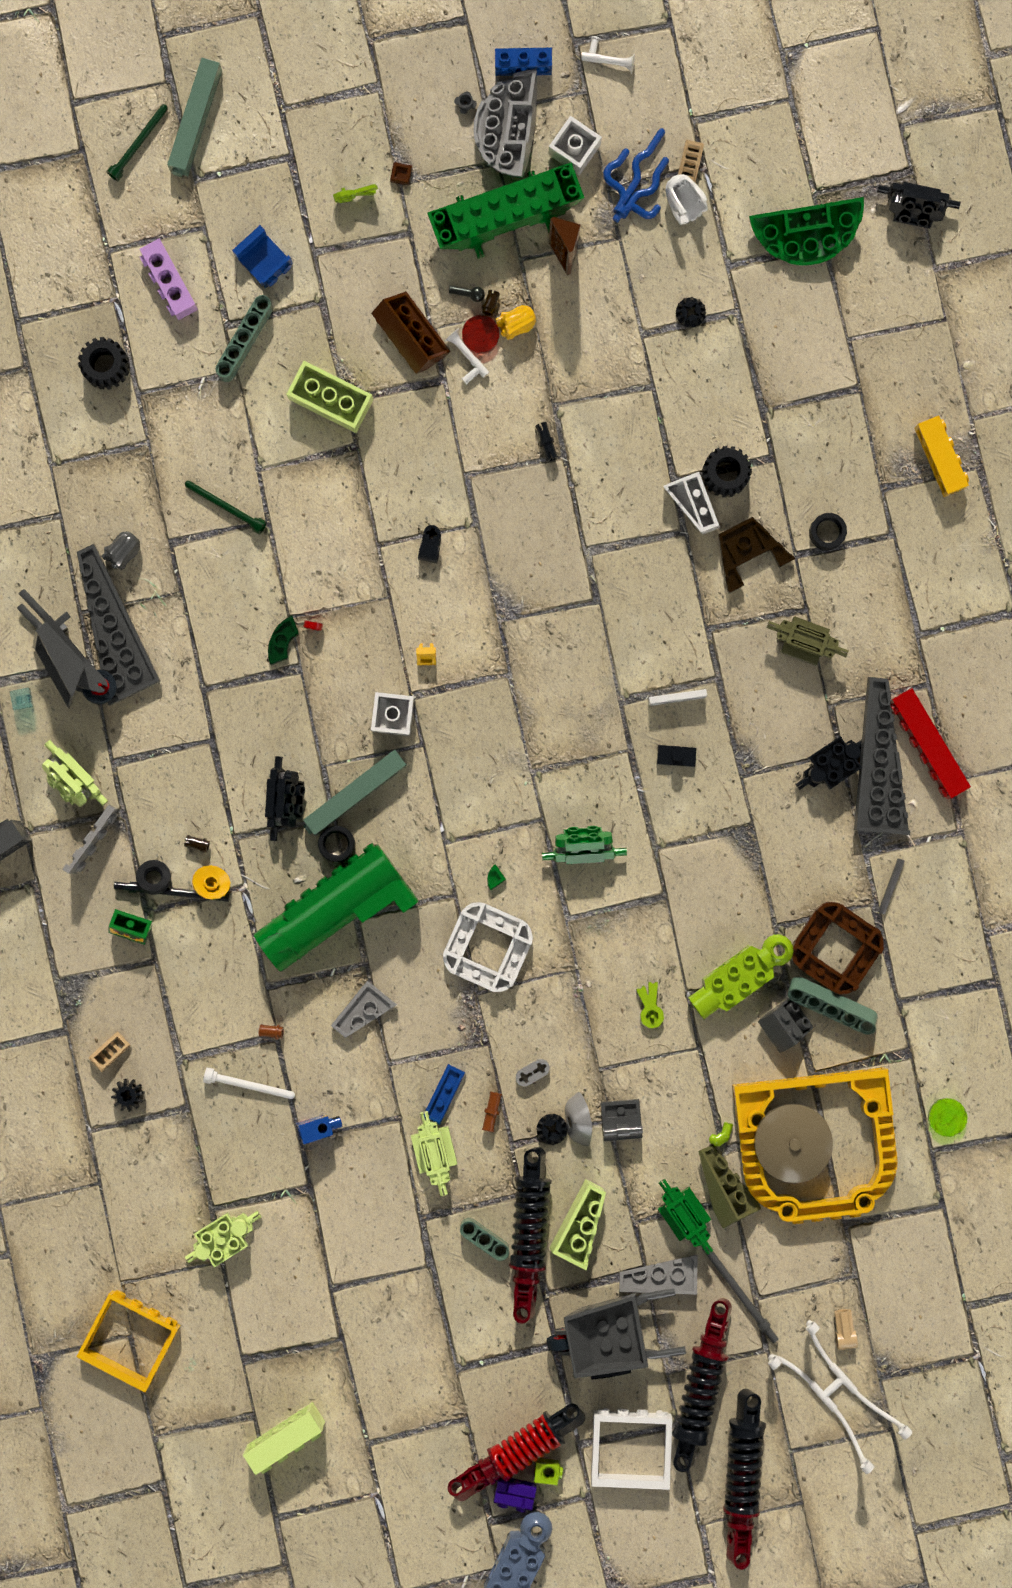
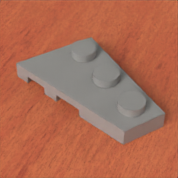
[331,980,397,1038]

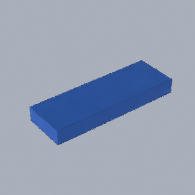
[424,1064,465,1125]

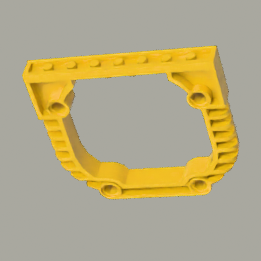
[732,1067,898,1224]

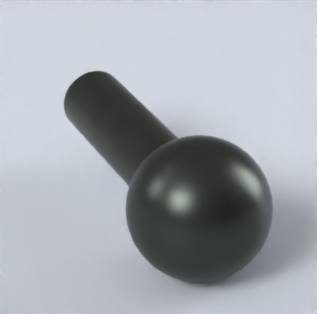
[449,286,485,302]

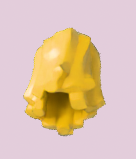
[495,305,536,340]

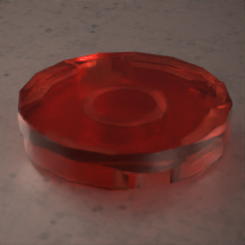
[462,315,500,354]

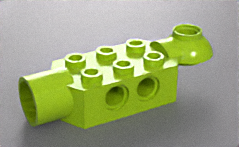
[688,934,794,1019]

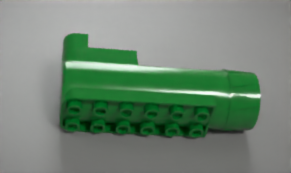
[253,843,419,972]

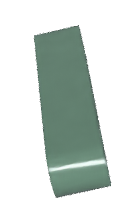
[215,295,273,382]
[788,977,878,1035]

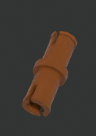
[482,1091,502,1132]

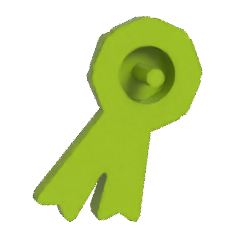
[333,184,378,203]
[636,982,664,1028]

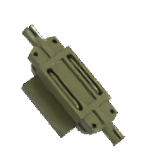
[766,616,849,666]

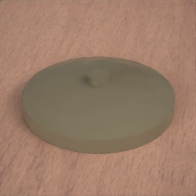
[754,1104,833,1183]

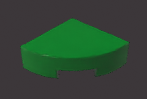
[487,864,506,890]

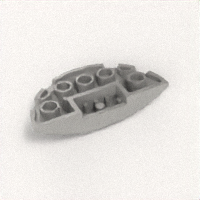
[473,70,537,178]

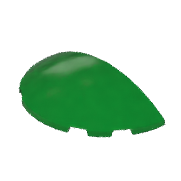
[749,197,864,266]

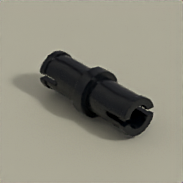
[535,422,558,462]

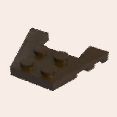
[718,517,795,594]

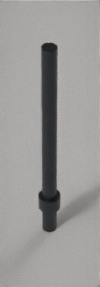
[114,881,230,902]

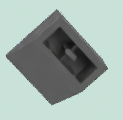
[758,998,814,1053]

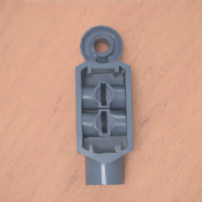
[484,1512,553,1588]

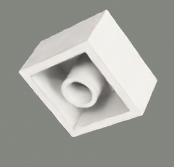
[548,116,602,176]
[371,692,415,736]

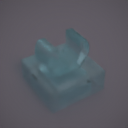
[10,688,34,711]

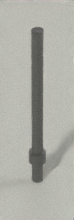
[702,1246,779,1343]

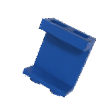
[232,225,293,289]

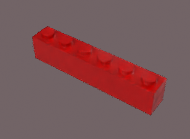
[890,688,971,799]

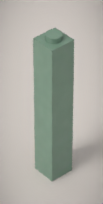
[167,58,222,177]
[303,749,407,836]

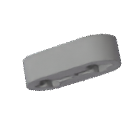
[516,1059,550,1087]

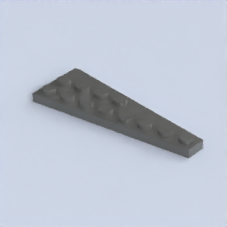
[854,677,910,835]

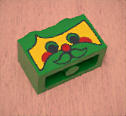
[108,909,152,945]

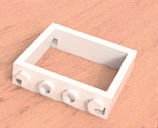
[591,1408,672,1490]

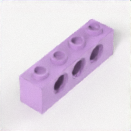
[139,238,198,320]

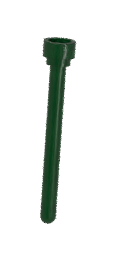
[106,104,168,182]
[185,481,267,535]

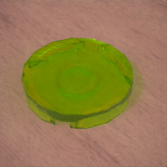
[928,1098,967,1137]

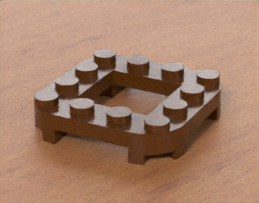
[791,902,884,994]

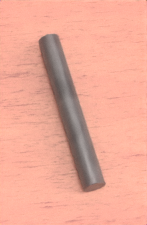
[878,858,905,915]

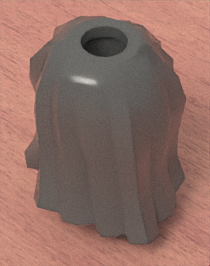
[101,531,140,570]

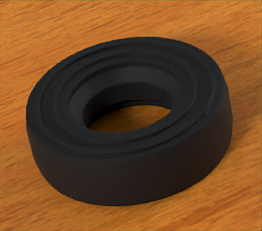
[136,860,171,895]

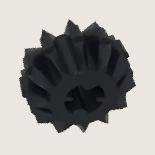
[111,1078,145,1112]

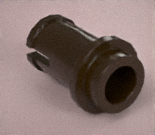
[481,290,500,316]
[184,835,210,853]

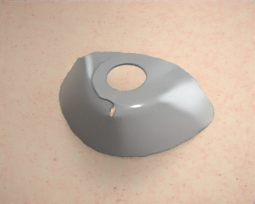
[565,1092,592,1146]

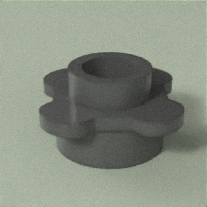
[454,91,477,114]

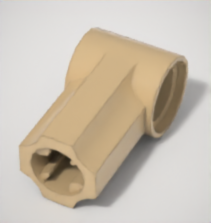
[834,1309,858,1350]

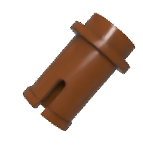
[259,1024,284,1040]

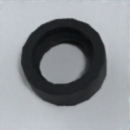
[809,513,847,551]
[318,826,355,862]

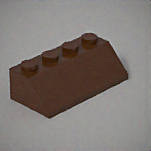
[371,291,451,374]

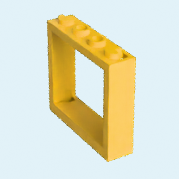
[76,1290,181,1393]

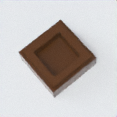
[390,162,413,186]

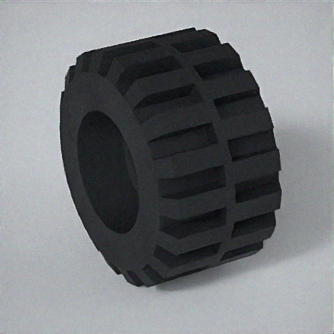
[78,337,130,390]
[702,446,752,497]

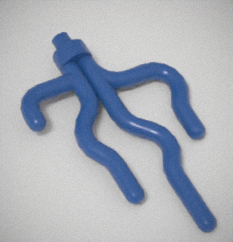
[603,128,669,223]

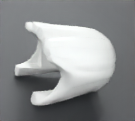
[665,174,708,225]

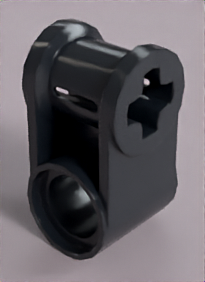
[418,525,441,564]

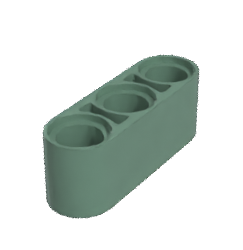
[460,1218,509,1261]

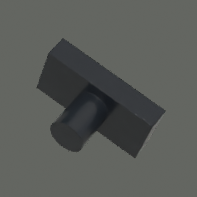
[656,745,696,767]

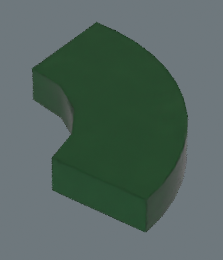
[268,616,299,665]

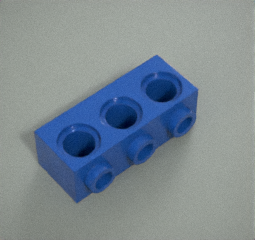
[495,47,552,76]

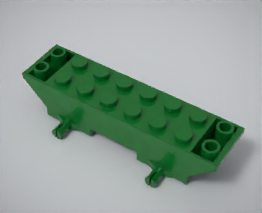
[427,162,584,259]

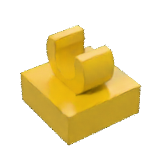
[416,643,436,665]

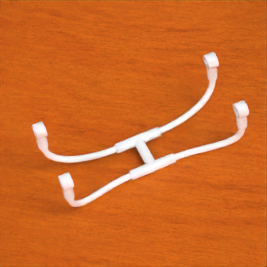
[768,1320,912,1474]

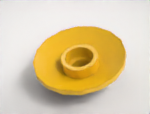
[192,865,231,900]

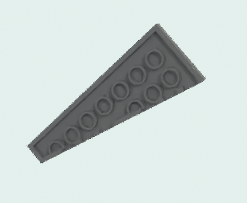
[77,544,161,706]

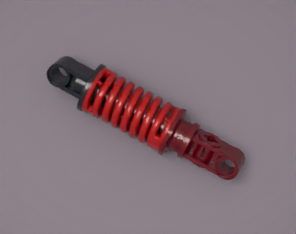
[448,1403,585,1501]

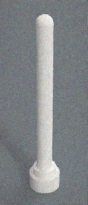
[203,1067,295,1099]

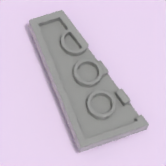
[62,805,119,874]
[619,1255,698,1295]

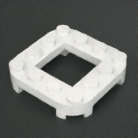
[443,902,533,992]

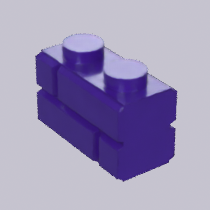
[494,1478,537,1513]

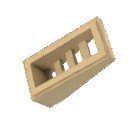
[678,140,704,183]
[89,1031,131,1073]

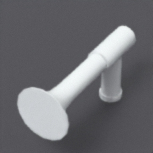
[581,36,635,74]
[444,328,489,385]

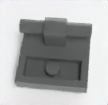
[601,1099,643,1141]

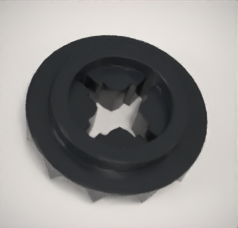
[676,297,706,328]
[537,1114,568,1145]

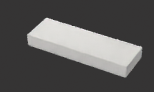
[648,689,707,706]

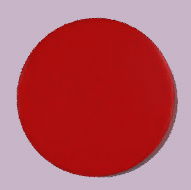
[303,620,323,631]

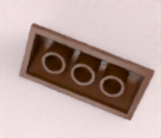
[549,217,581,276]

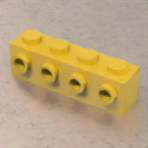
[914,415,969,497]

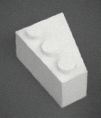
[663,472,720,535]

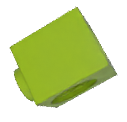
[534,1458,563,1485]

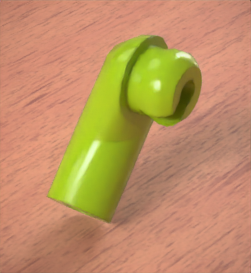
[709,1122,733,1147]

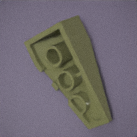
[698,1145,761,1228]

